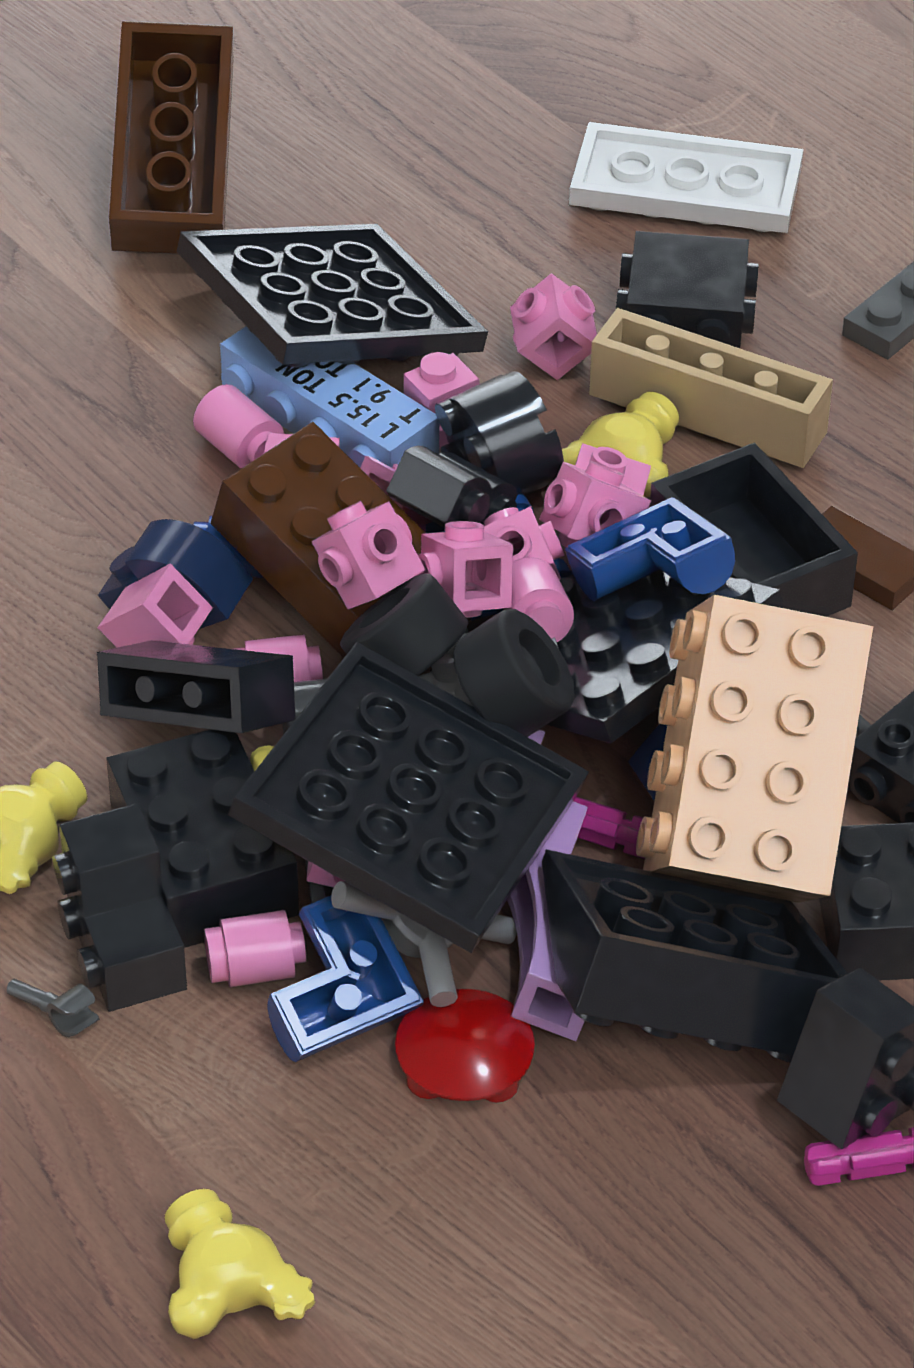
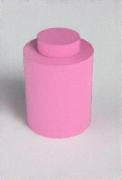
[193,384,284,469]
[502,557,574,642]

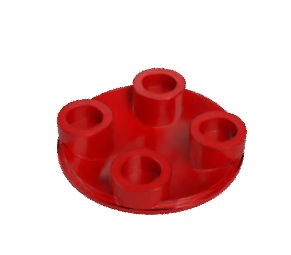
[395,989,535,1103]

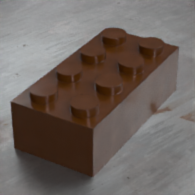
[109,21,234,254]
[210,422,472,658]

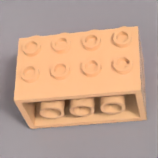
[636,595,873,903]

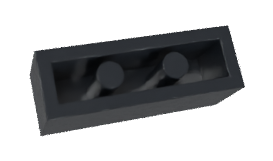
[97,640,296,733]

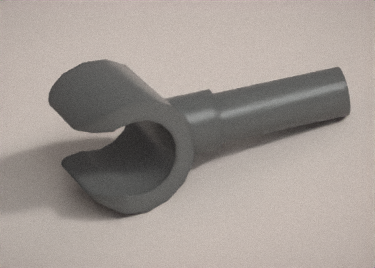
[7,979,100,1037]

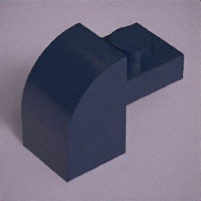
[98,519,253,629]

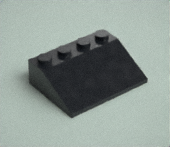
[542,849,848,1063]

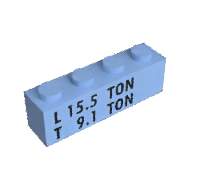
[220,326,440,468]

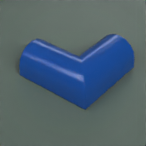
[565,497,735,601]
[267,895,424,1062]

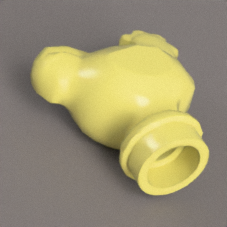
[562,392,679,498]
[0,762,87,894]
[165,1189,315,1339]

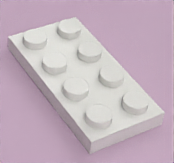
[569,122,803,233]

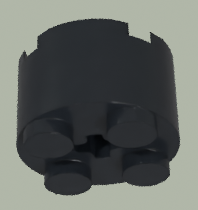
[435,371,564,495]

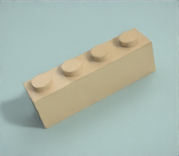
[589,308,833,468]

